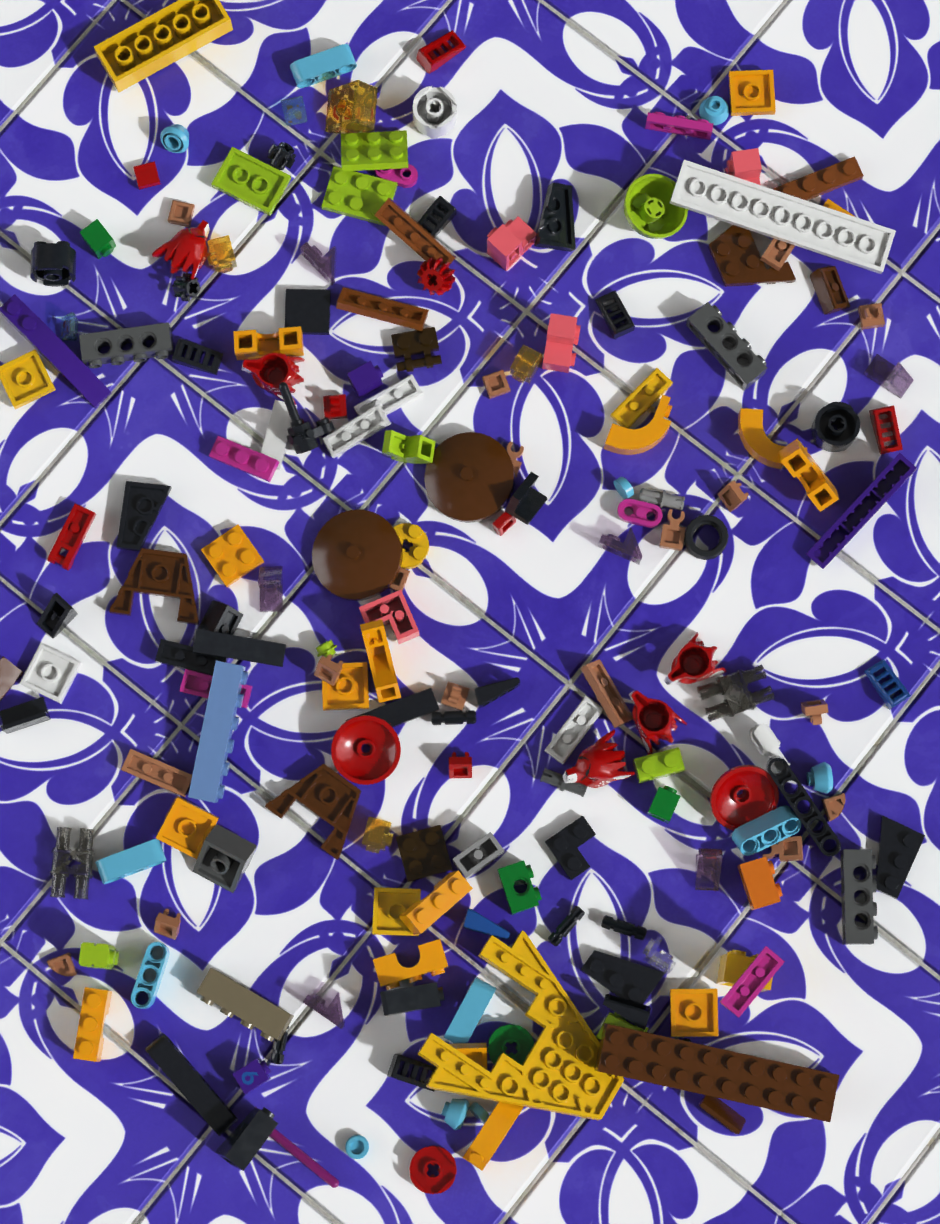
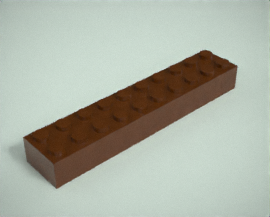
[595,1023,839,1122]

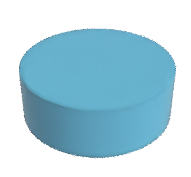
[614,477,634,499]
[469,1102,490,1124]
[345,1135,369,1159]

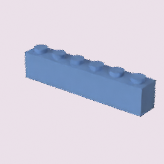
[188,661,248,803]

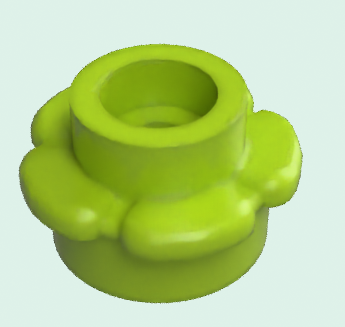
[316,640,337,657]

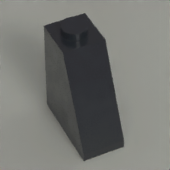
[380,982,445,1016]
[215,1107,278,1171]

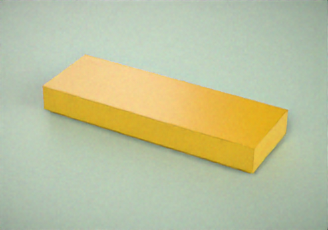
[610,368,673,429]

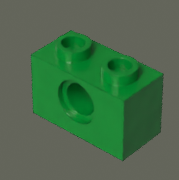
[497,860,542,915]

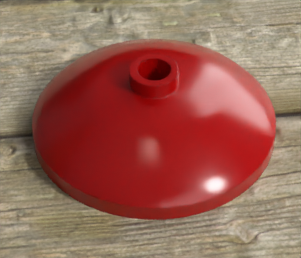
[331,715,401,785]
[710,765,779,831]

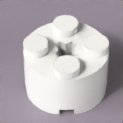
[412,86,457,139]

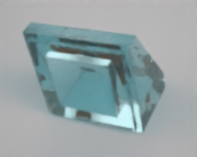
[281,96,307,126]
[60,313,78,341]

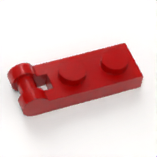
[47,504,97,571]

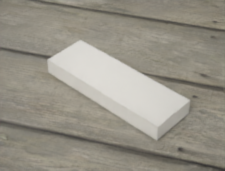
[354,374,423,416]
[261,400,297,470]
[321,404,391,458]
[544,696,604,765]

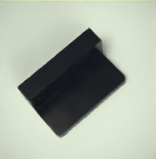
[505,472,548,525]
[192,600,244,640]
[0,697,51,734]

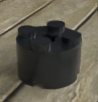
[30,241,76,287]
[811,402,860,452]

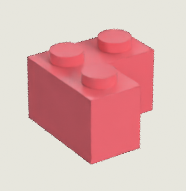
[724,148,762,185]
[487,216,537,271]
[542,313,581,373]
[359,590,420,644]

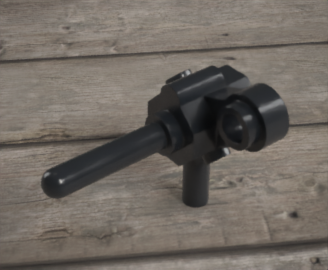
[279,382,335,454]

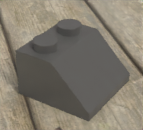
[192,824,257,893]

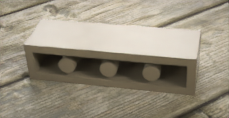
[197,968,294,1042]

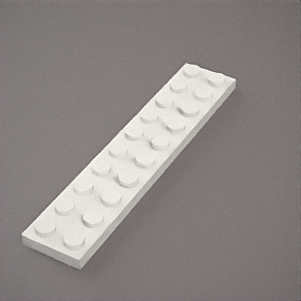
[670,160,896,274]

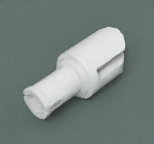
[749,723,790,773]

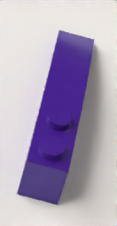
[0,294,111,409]
[806,453,917,569]

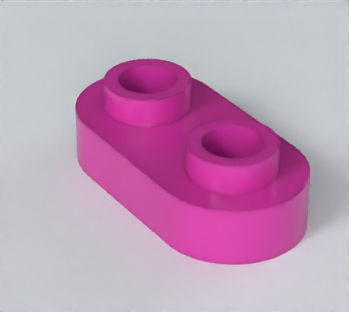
[375,164,418,188]
[617,499,663,528]

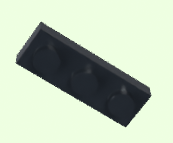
[155,639,228,676]

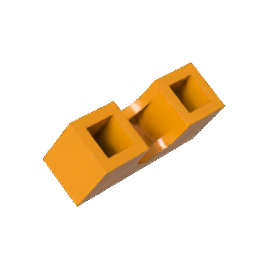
[233,326,304,361]
[779,438,839,512]
[399,870,473,935]
[373,939,448,990]
[73,987,112,1062]

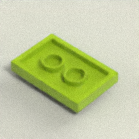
[341,130,408,172]
[211,147,291,216]
[321,166,398,226]

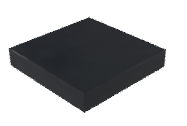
[284,289,331,335]

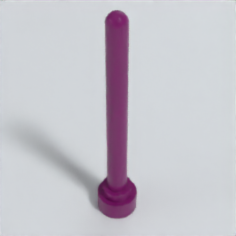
[255,1106,339,1188]

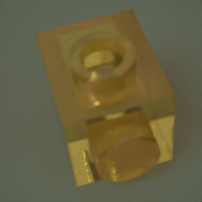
[206,235,238,273]
[510,344,543,384]
[362,817,394,854]

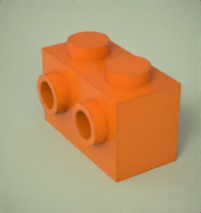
[737,856,783,911]

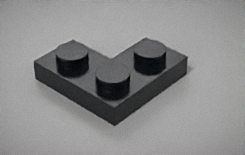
[545,816,596,880]

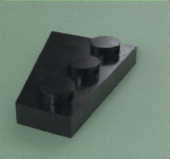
[534,183,576,252]
[116,481,172,551]
[875,816,925,899]
[581,950,665,1004]

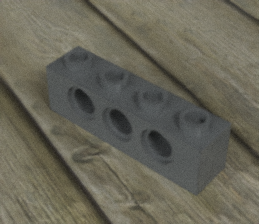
[686,302,767,391]
[79,322,174,368]
[840,849,878,945]

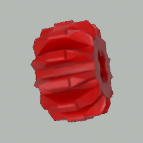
[417,257,456,296]

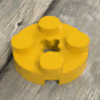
[394,523,429,569]

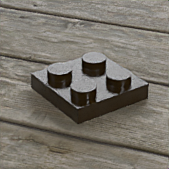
[396,825,453,882]

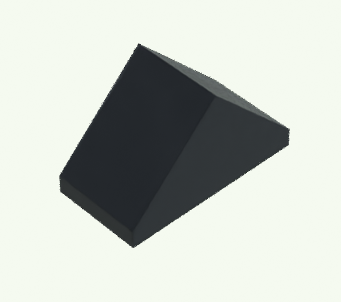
[37,593,78,639]

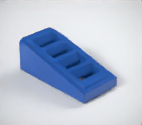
[864,659,911,710]
[463,908,510,940]

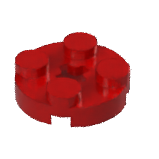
[409,1145,457,1194]

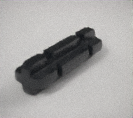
[431,710,476,726]
[548,906,585,946]
[601,915,647,940]
[270,1026,289,1064]

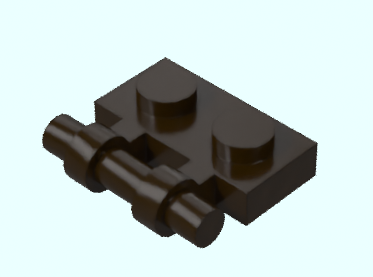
[391,327,442,372]

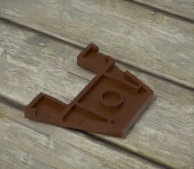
[708,225,796,287]
[109,548,199,625]
[265,764,361,860]

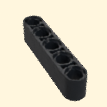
[766,756,841,856]
[145,1032,238,1136]

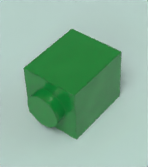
[80,219,116,259]
[647,785,681,824]

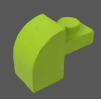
[382,430,436,464]

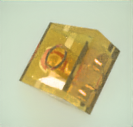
[325,80,378,134]

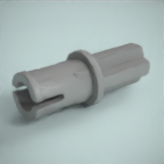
[639,488,685,511]

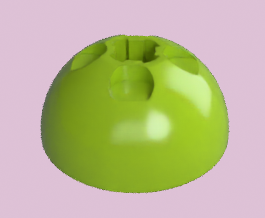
[624,174,688,239]

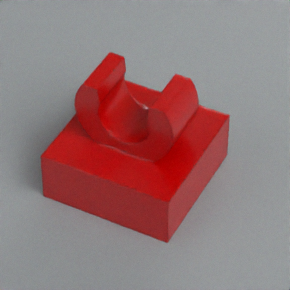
[323,394,347,420]
[449,752,472,779]

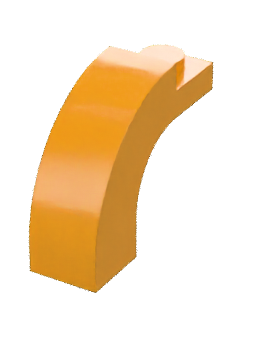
[604,395,673,455]
[738,408,807,469]
[360,619,401,703]
[463,1102,524,1171]

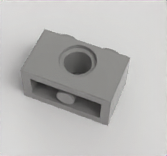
[453,832,504,880]

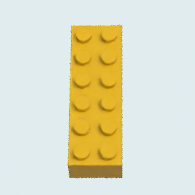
[94,0,233,93]

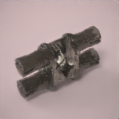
[696,664,775,722]
[50,827,95,900]

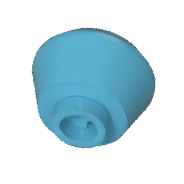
[699,96,729,125]
[160,124,189,153]
[807,762,833,794]
[441,1099,470,1130]

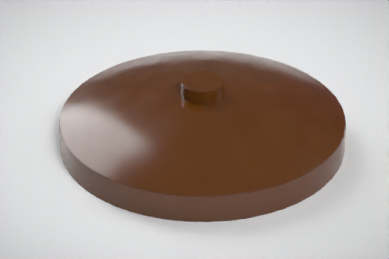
[424,432,515,523]
[312,509,403,601]

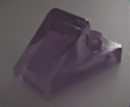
[300,242,337,285]
[864,354,914,399]
[598,527,643,565]
[258,566,283,612]
[695,848,723,891]
[303,992,345,1029]

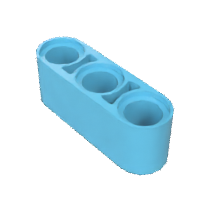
[290,44,357,88]
[732,806,802,856]
[95,839,167,884]
[131,942,170,1009]
[443,977,497,1043]

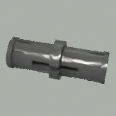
[540,768,587,797]

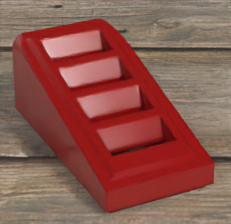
[416,30,466,74]
[869,405,903,454]

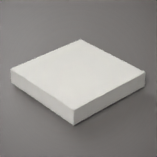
[19,643,82,704]

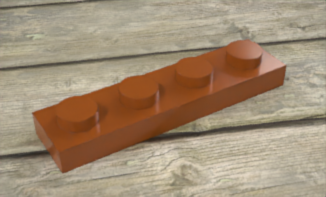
[774,156,864,201]
[374,198,457,267]
[336,287,429,331]

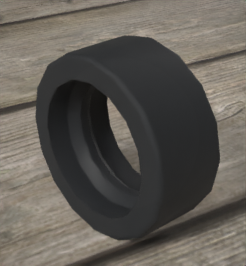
[684,515,729,560]

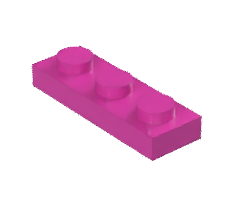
[645,112,713,140]
[209,436,279,482]
[180,669,253,709]
[720,946,785,1018]

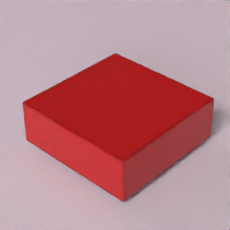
[133,161,161,190]
[492,512,516,536]

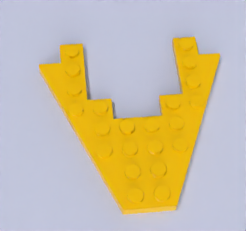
[418,930,624,1121]

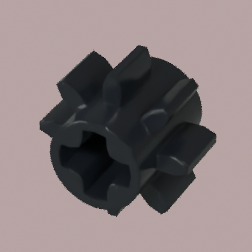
[267,142,296,170]
[172,273,201,302]

